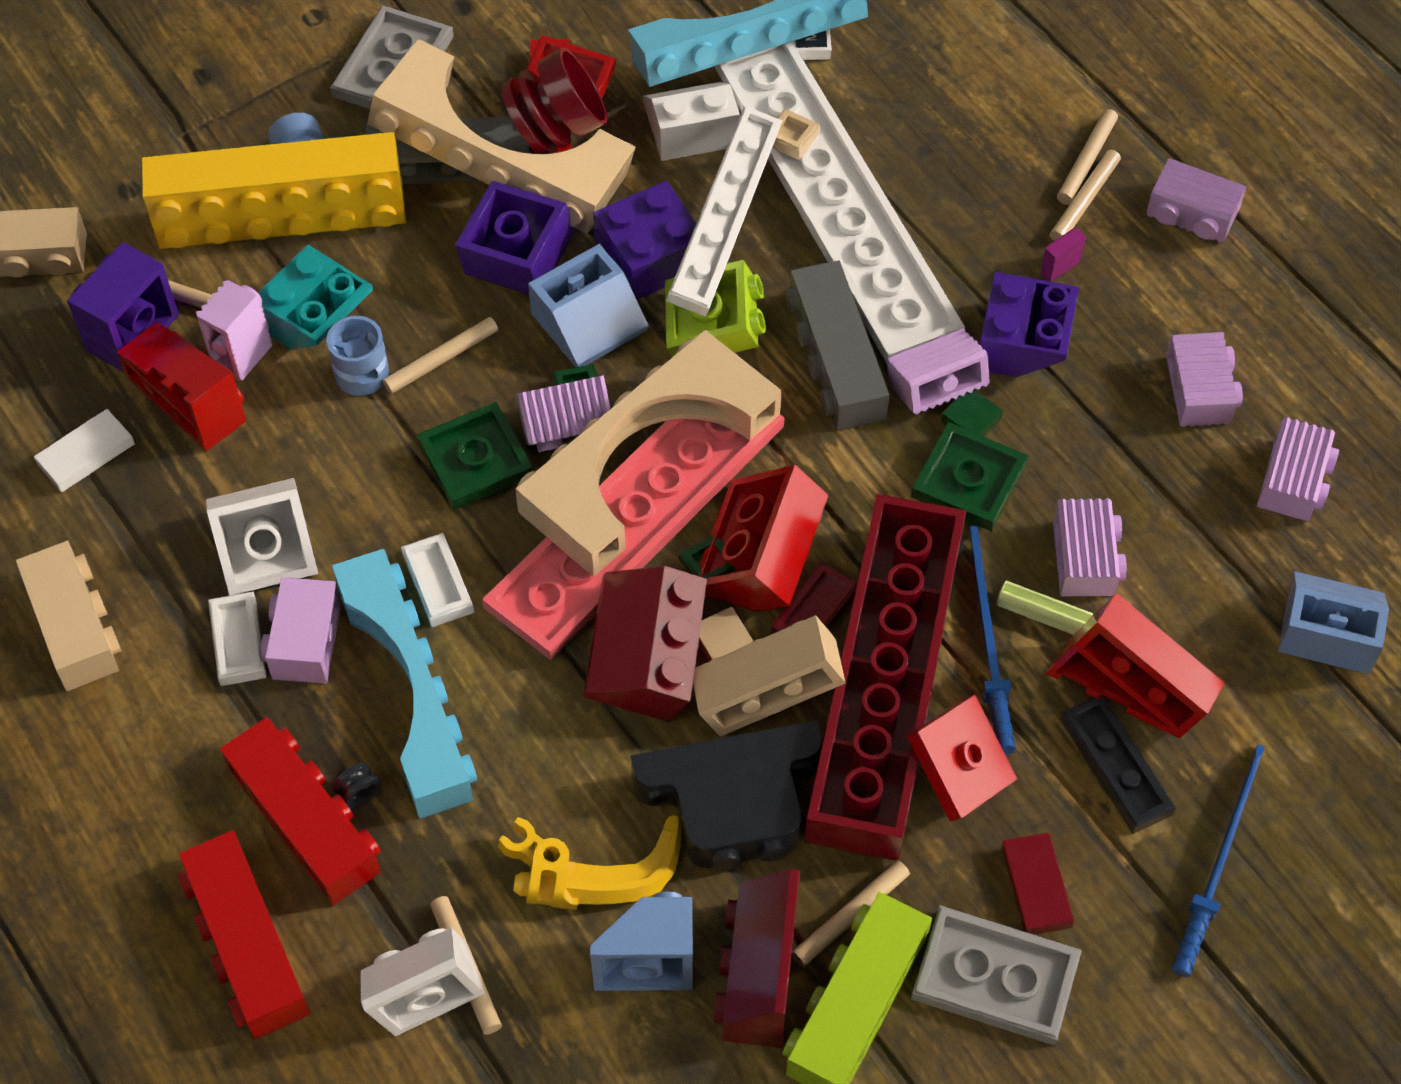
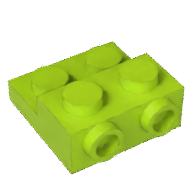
[665,260,766,357]

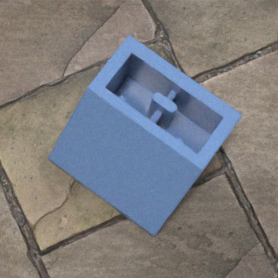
[528,244,648,367]
[1277,571,1389,674]

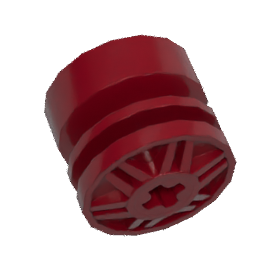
[501,48,607,154]

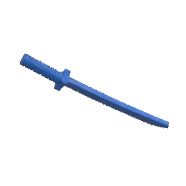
[969,526,1016,755]
[1171,744,1265,977]

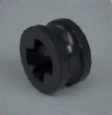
[333,762,381,809]

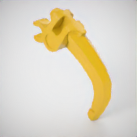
[498,815,682,910]

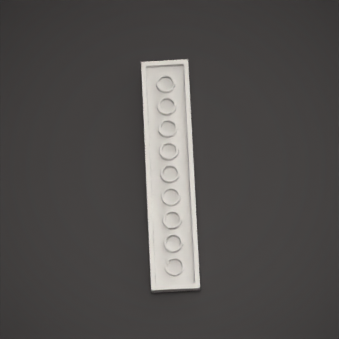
[715,41,965,363]

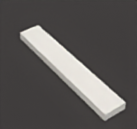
[666,105,782,317]

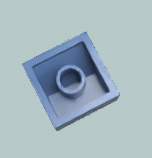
[590,892,693,991]

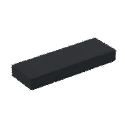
[1059,695,1176,834]

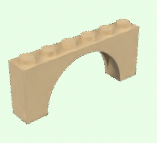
[367,39,636,234]
[515,330,781,577]

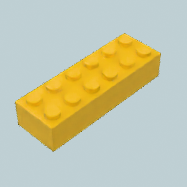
[142,132,406,249]

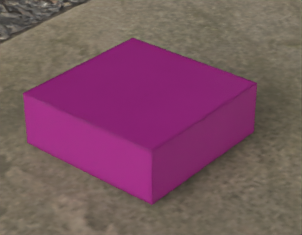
[1040,228,1086,282]

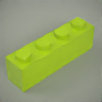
[782,891,932,1084]

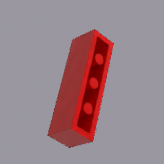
[219,717,381,906]
[177,830,311,1039]

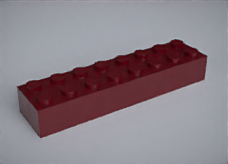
[805,494,966,861]

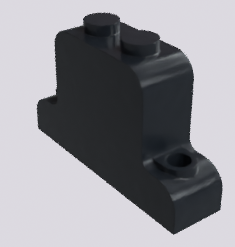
[630,721,821,871]

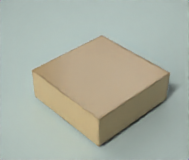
[772,108,820,160]
[698,607,753,661]

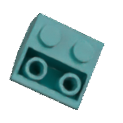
[258,245,373,350]

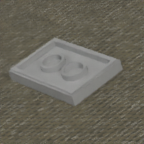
[330,5,454,109]
[911,905,1082,1046]

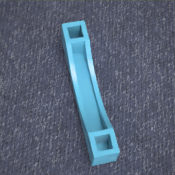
[628,0,868,87]
[332,549,478,819]

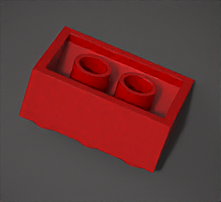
[697,465,828,612]

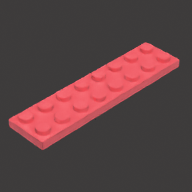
[482,415,784,660]

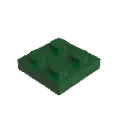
[417,402,533,510]
[911,422,1029,532]

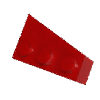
[116,322,247,452]
[1045,593,1224,739]

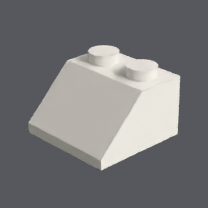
[643,82,740,161]
[206,478,318,596]
[361,927,486,1036]

